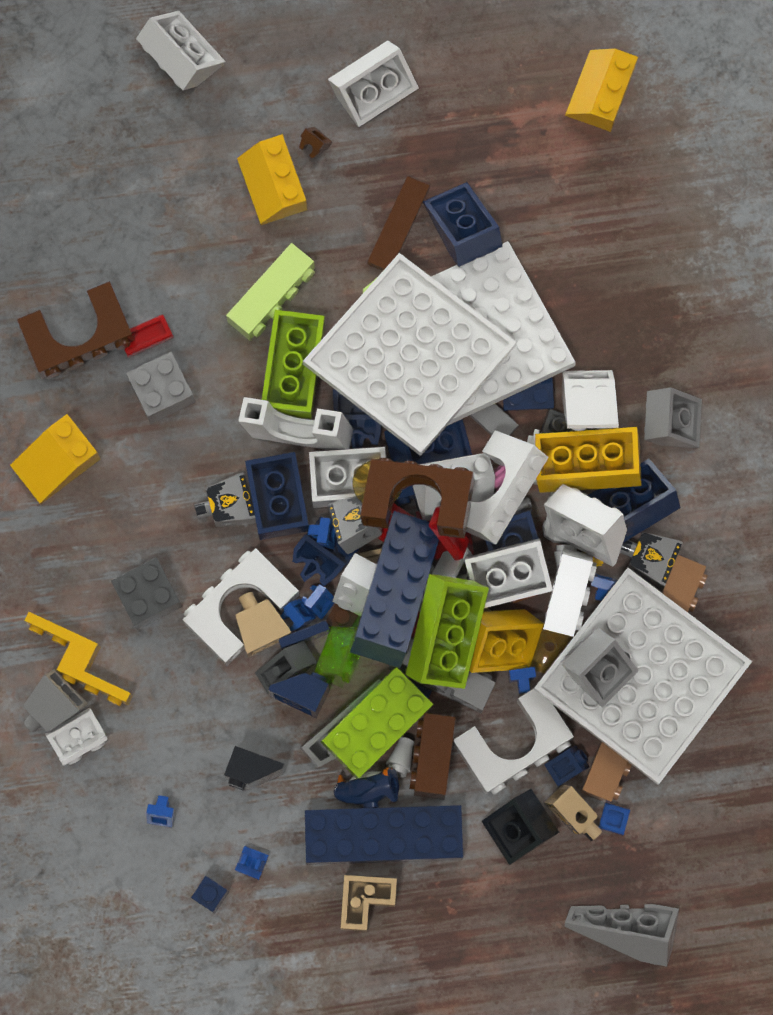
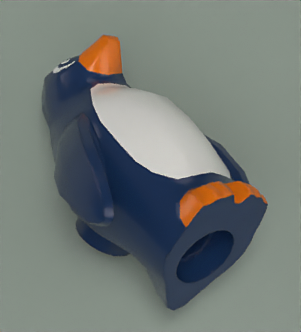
[333,767,399,808]

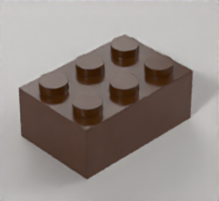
[409,713,456,800]

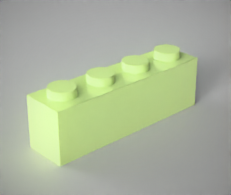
[226,243,315,341]

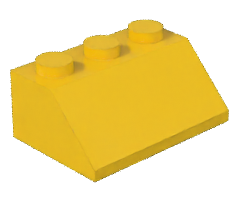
[565,49,638,132]
[237,134,307,225]
[469,609,544,673]

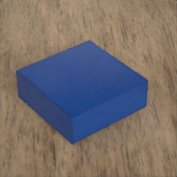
[598,803,630,836]

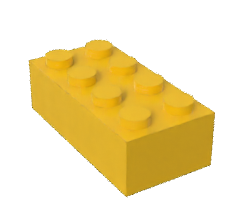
[535,427,641,493]

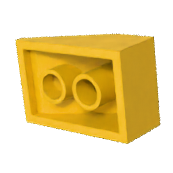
[10,414,100,505]

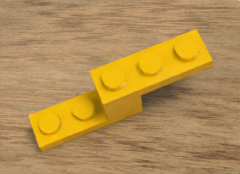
[24,612,133,706]

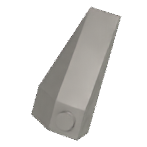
[565,904,679,966]

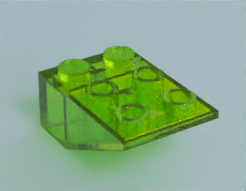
[314,626,360,688]

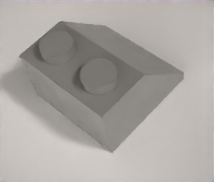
[644,387,702,448]
[562,628,638,708]

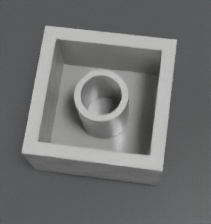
[126,352,195,424]

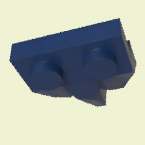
[503,377,554,411]
[333,389,382,449]
[292,516,361,587]

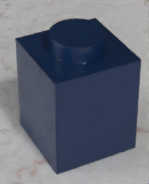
[191,876,229,914]

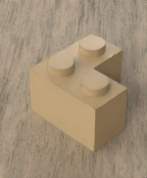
[341,875,397,931]

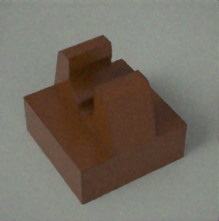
[299,127,332,158]

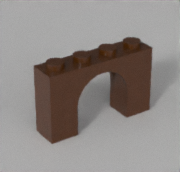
[17,281,135,379]
[360,458,475,538]

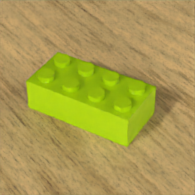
[262,310,325,420]
[406,574,489,689]
[320,667,433,779]

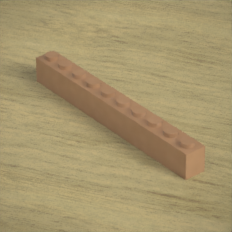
[580,555,708,804]

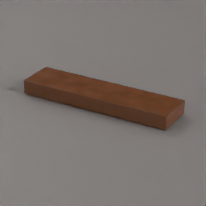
[368,176,430,271]

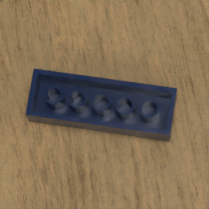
[350,511,439,668]
[305,805,463,865]

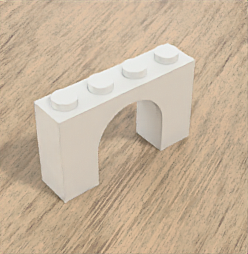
[238,397,353,451]
[466,430,549,544]
[182,548,299,666]
[452,689,574,795]

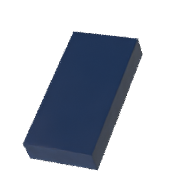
[279,621,330,650]

